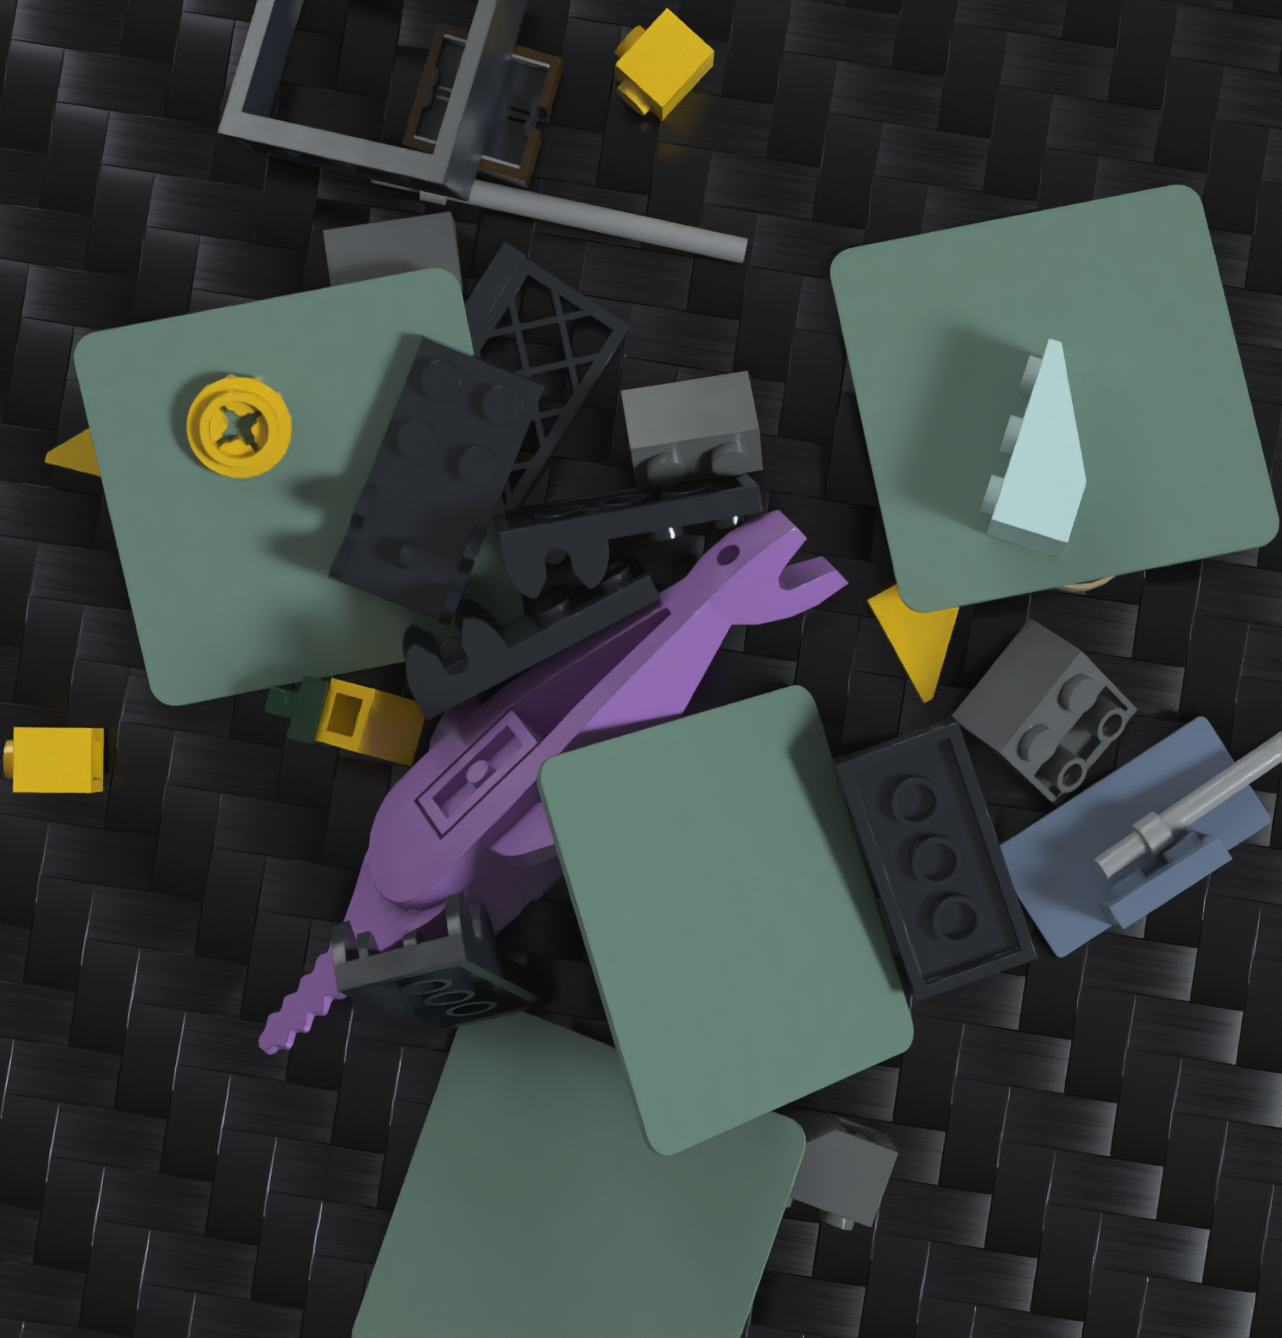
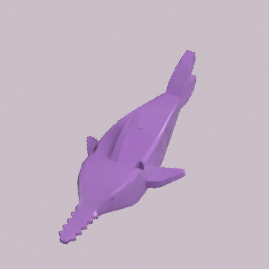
[259,509,848,1055]

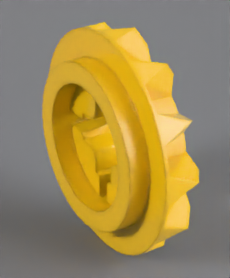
[187,374,292,478]

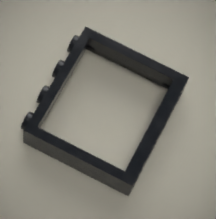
[218,0,528,202]

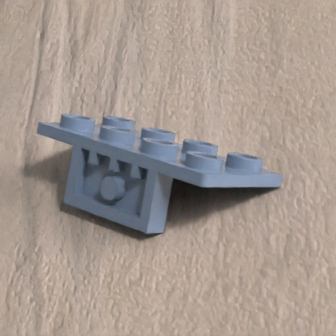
[1000,717,1271,957]

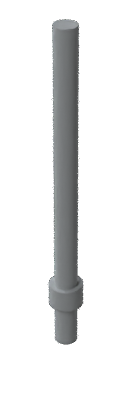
[371,179,748,264]
[1092,731,1282,881]

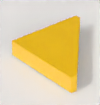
[866,584,959,704]

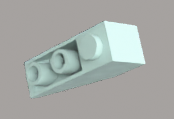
[980,339,1086,558]

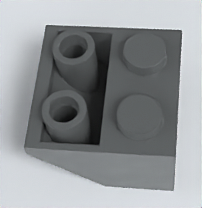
[952,618,1137,807]
[786,1112,898,1230]

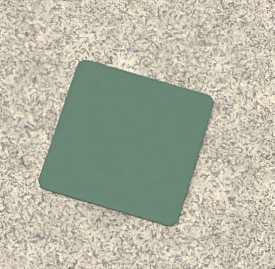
[830,185,1279,613]
[74,267,525,706]
[537,685,914,1156]
[352,1011,806,1338]

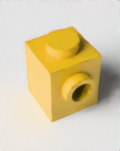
[615,8,714,121]
[315,678,425,766]
[3,727,104,793]

